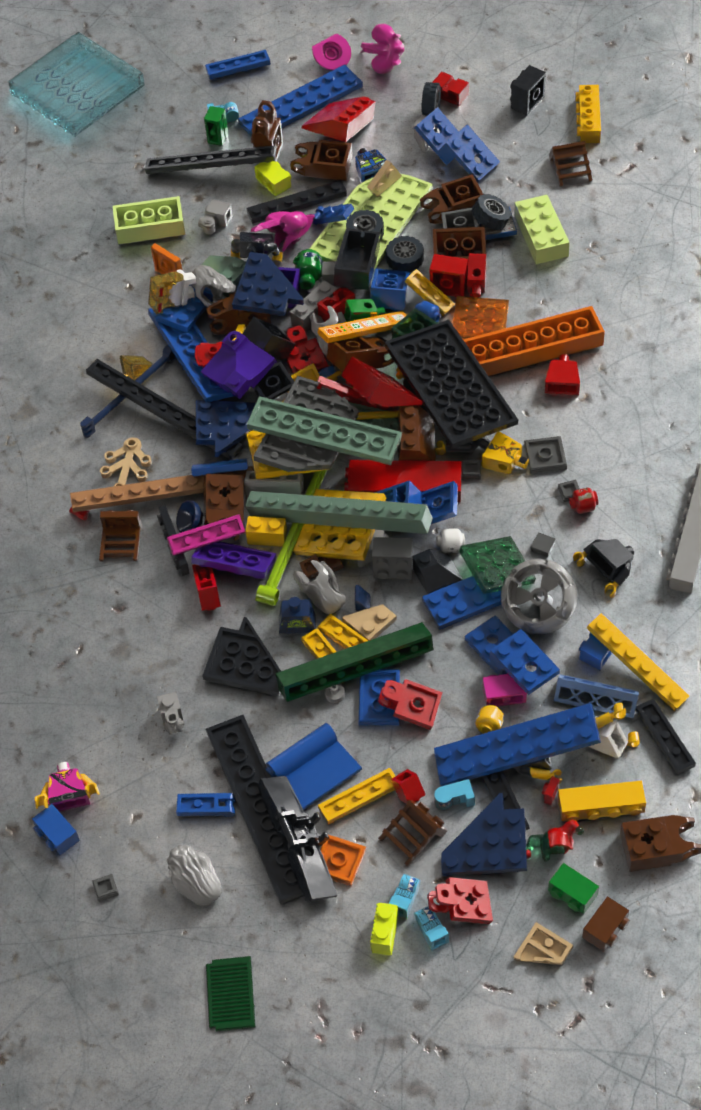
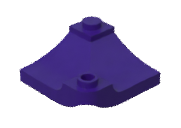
[201,331,277,399]

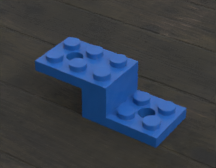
[414,107,500,182]
[374,481,458,524]
[465,615,560,695]

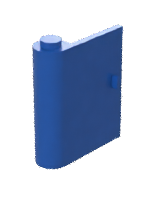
[265,723,362,810]

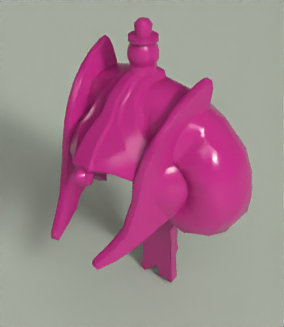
[360,23,405,74]
[251,211,315,252]

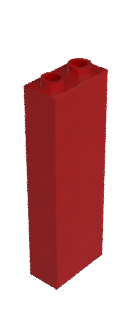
[344,460,462,502]

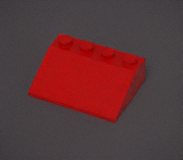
[301,97,376,142]
[341,357,423,407]

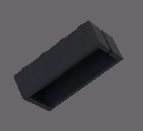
[334,228,380,290]

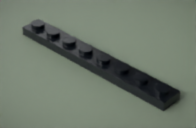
[145,145,276,174]

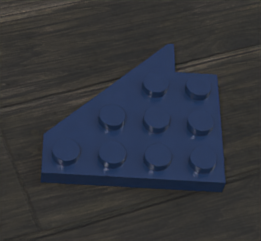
[232,252,304,316]
[195,400,256,457]
[441,793,528,876]

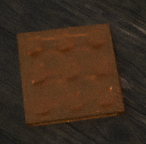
[453,296,509,339]

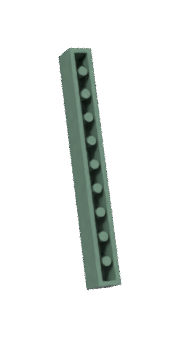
[245,491,433,534]

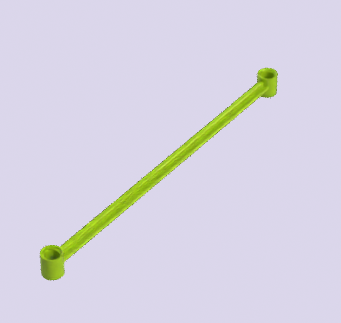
[255,387,353,606]

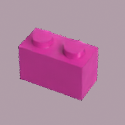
[482,673,527,707]

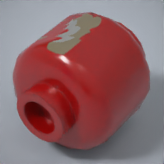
[569,487,599,514]

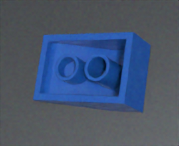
[370,268,410,312]

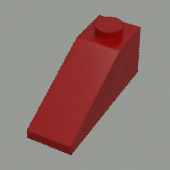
[192,564,221,611]

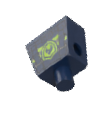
[279,597,316,634]

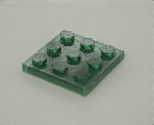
[459,536,536,594]

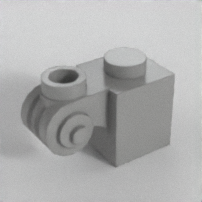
[198,199,232,235]
[157,692,184,735]

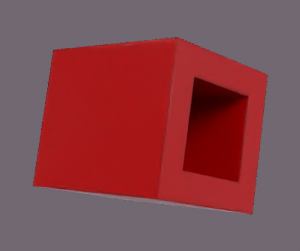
[391,769,426,804]

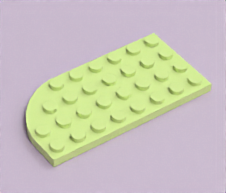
[310,174,433,270]

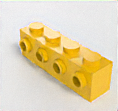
[575,85,601,143]
[558,780,646,821]

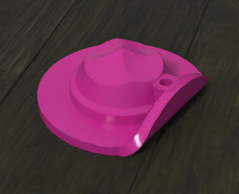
[312,34,351,71]

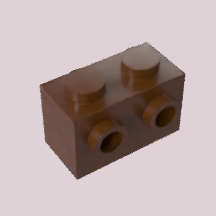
[582,896,630,952]

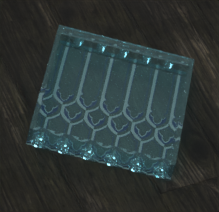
[8,32,145,137]

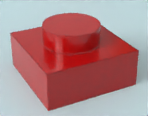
[542,776,560,806]

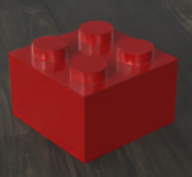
[429,254,468,298]

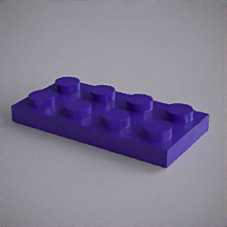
[191,541,276,579]

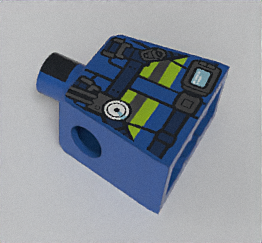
[355,148,387,183]

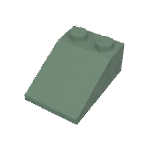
[201,255,246,298]

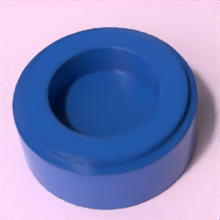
[318,365,336,378]

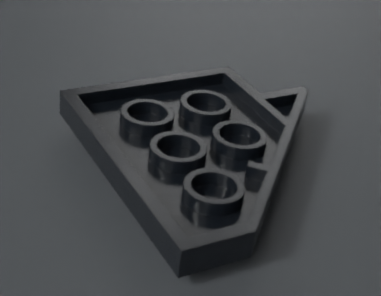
[202,617,281,696]

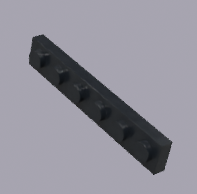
[246,180,347,224]

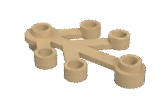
[100,438,152,486]

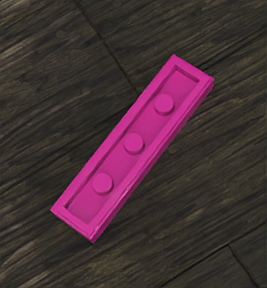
[166,514,245,556]

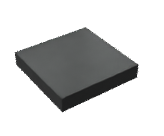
[524,436,567,474]

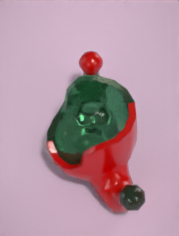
[526,820,584,862]

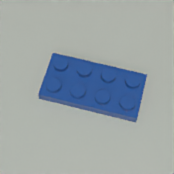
[155,285,213,333]
[422,568,502,630]

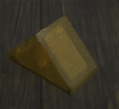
[120,355,153,381]

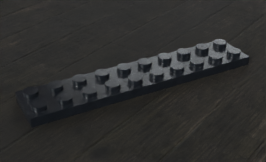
[206,715,306,904]

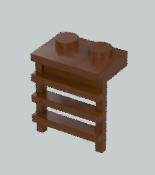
[549,141,593,187]
[99,510,142,562]
[378,800,448,866]

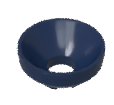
[176,500,204,533]

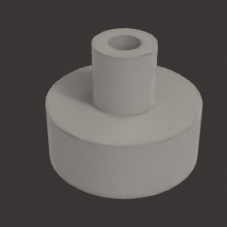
[325,684,345,703]

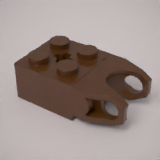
[251,100,283,162]
[290,140,353,181]
[420,174,483,224]
[207,293,271,335]
[327,336,394,372]
[203,474,244,541]
[620,815,701,872]

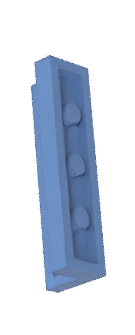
[554,674,640,718]

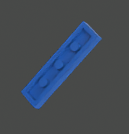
[205,50,271,80]

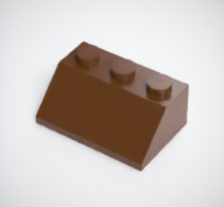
[433,227,486,260]
[397,405,436,461]

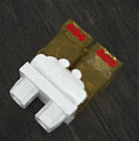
[148,269,196,314]

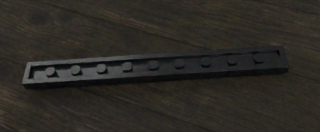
[86,359,242,460]

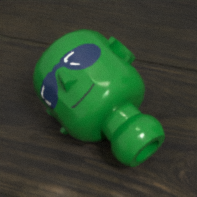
[293,249,323,290]

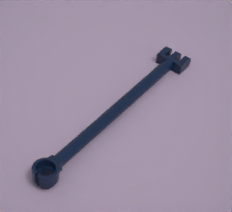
[80,345,176,438]

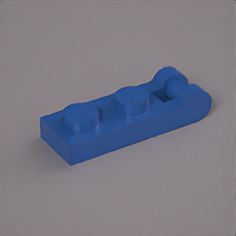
[312,204,354,225]
[176,793,236,817]

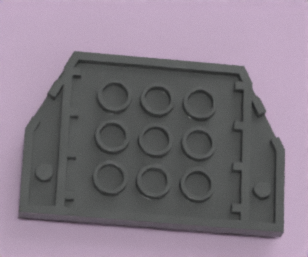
[254,376,359,472]

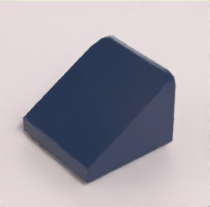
[355,585,371,612]

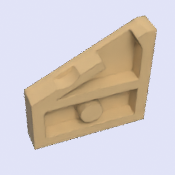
[367,160,402,197]
[342,604,397,640]
[514,922,573,965]

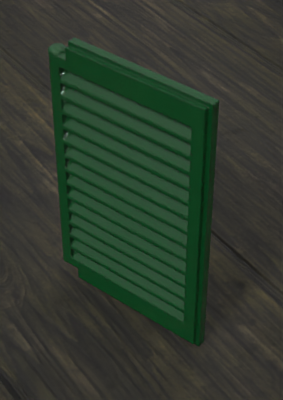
[206,956,256,1032]

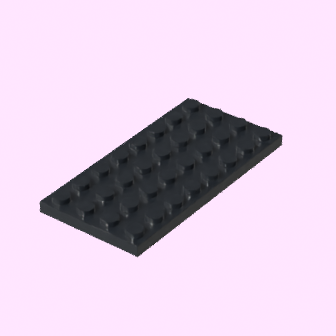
[384,320,519,449]

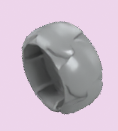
[501,558,578,634]

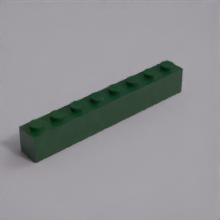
[276,622,434,702]

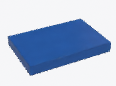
[191,458,248,476]
[359,670,400,726]

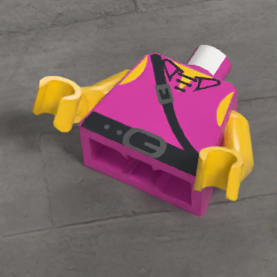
[34,762,100,812]

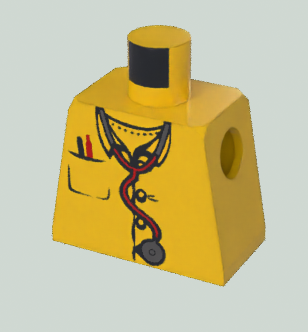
[482,432,529,474]

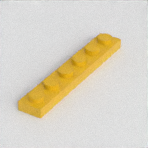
[586,613,689,711]

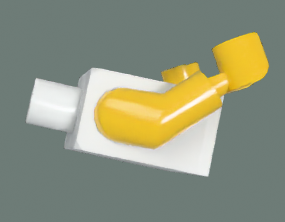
[589,703,640,759]

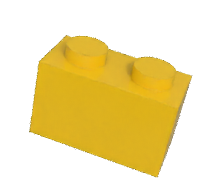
[245,516,287,547]

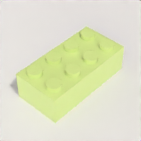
[514,195,570,264]
[113,196,185,244]

